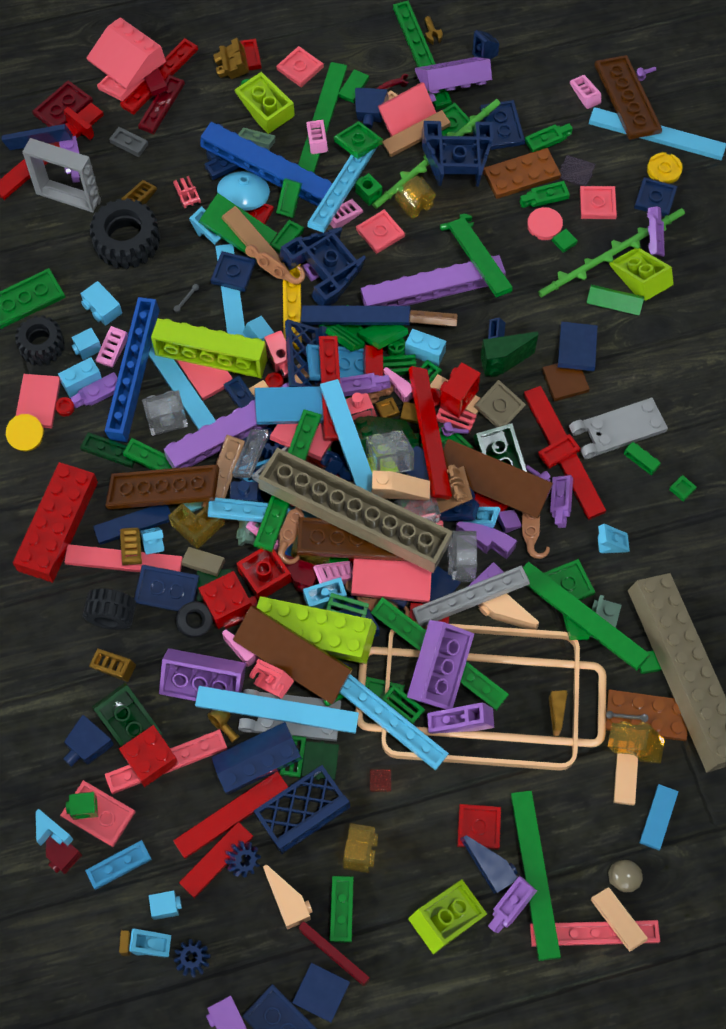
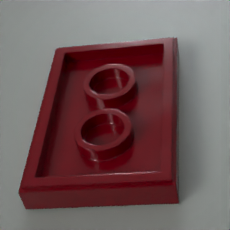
[32,80,93,127]

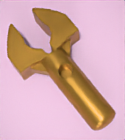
[425,16,443,45]

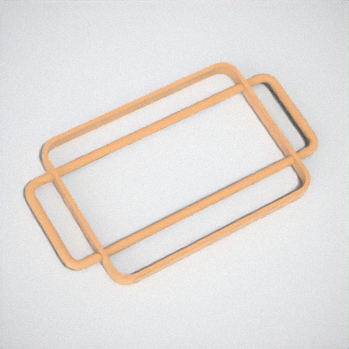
[355,621,607,770]

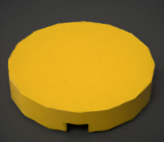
[647,152,682,184]
[6,414,44,451]

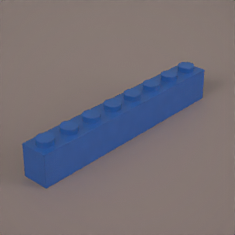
[200,122,333,206]
[105,297,160,442]

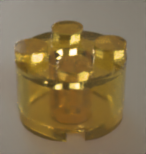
[395,176,436,219]

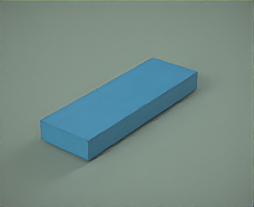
[639,784,679,850]
[85,840,152,890]

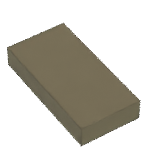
[181,547,225,577]

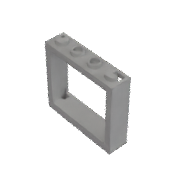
[22,138,101,212]

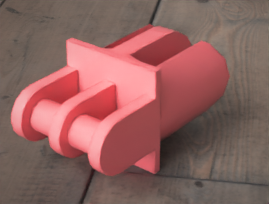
[173,176,201,209]

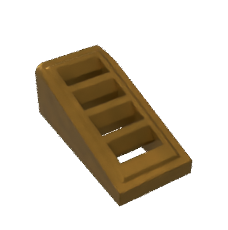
[122,180,157,205]
[120,528,142,565]
[89,648,136,682]
[549,690,567,736]

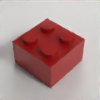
[439,362,481,418]
[237,549,292,601]
[198,571,252,629]
[119,725,179,787]

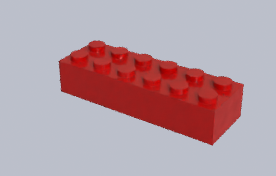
[13,462,98,583]

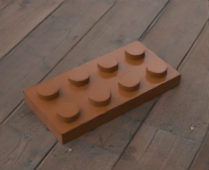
[483,148,561,199]
[606,690,687,741]

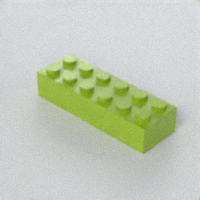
[151,318,267,378]
[257,596,377,664]

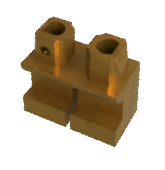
[213,38,249,79]

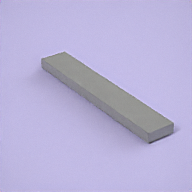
[412,565,530,627]

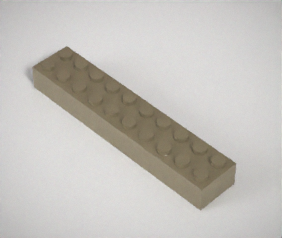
[258,448,453,573]
[628,573,726,773]

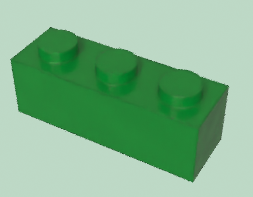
[624,442,660,476]

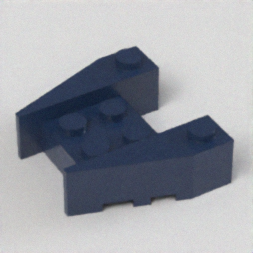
[421,121,494,186]
[279,227,366,306]

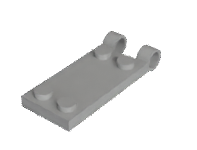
[569,398,668,459]
[238,689,341,742]

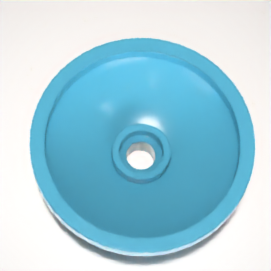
[217,171,270,211]

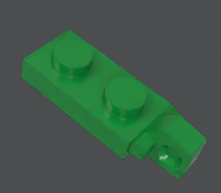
[525,123,573,152]
[519,181,570,208]

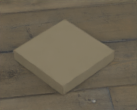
[474,380,526,427]

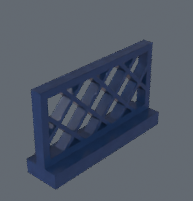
[285,319,328,387]
[254,765,350,854]

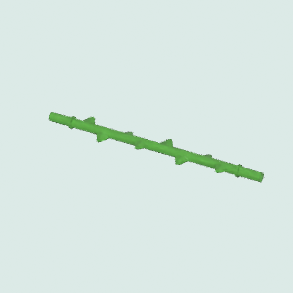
[372,99,500,209]
[538,208,685,297]

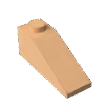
[371,471,430,500]
[478,593,539,630]
[263,865,313,929]

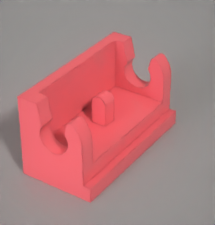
[249,659,294,699]

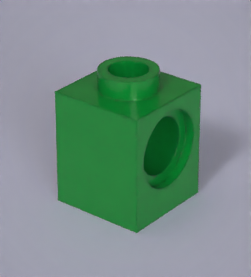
[355,173,382,206]
[66,792,98,820]

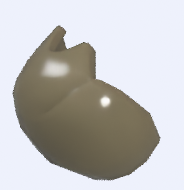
[608,860,643,892]

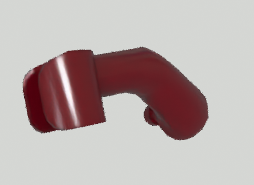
[376,74,409,89]

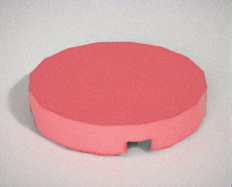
[527,207,563,240]

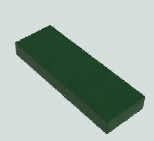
[80,432,135,468]

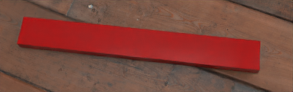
[0,103,104,200]
[408,366,452,500]
[524,386,606,520]

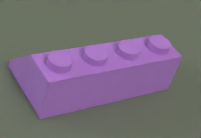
[415,57,492,93]
[407,620,474,709]
[159,648,246,701]

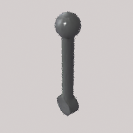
[173,284,199,313]
[606,711,649,723]

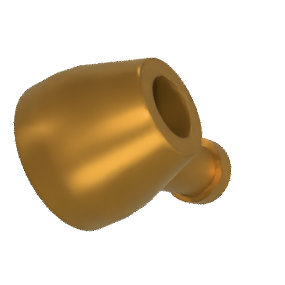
[208,710,240,743]

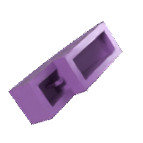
[456,522,517,559]

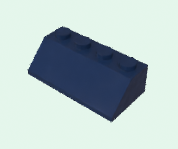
[211,722,303,795]

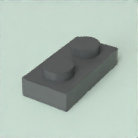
[109,127,148,157]

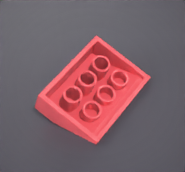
[87,17,166,90]

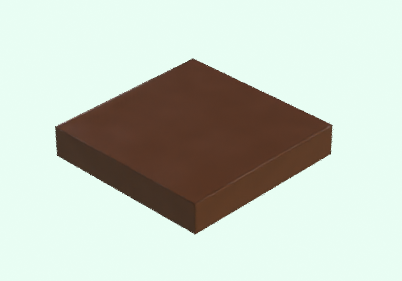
[542,363,590,401]

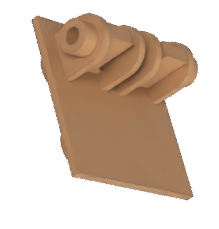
[434,465,473,514]

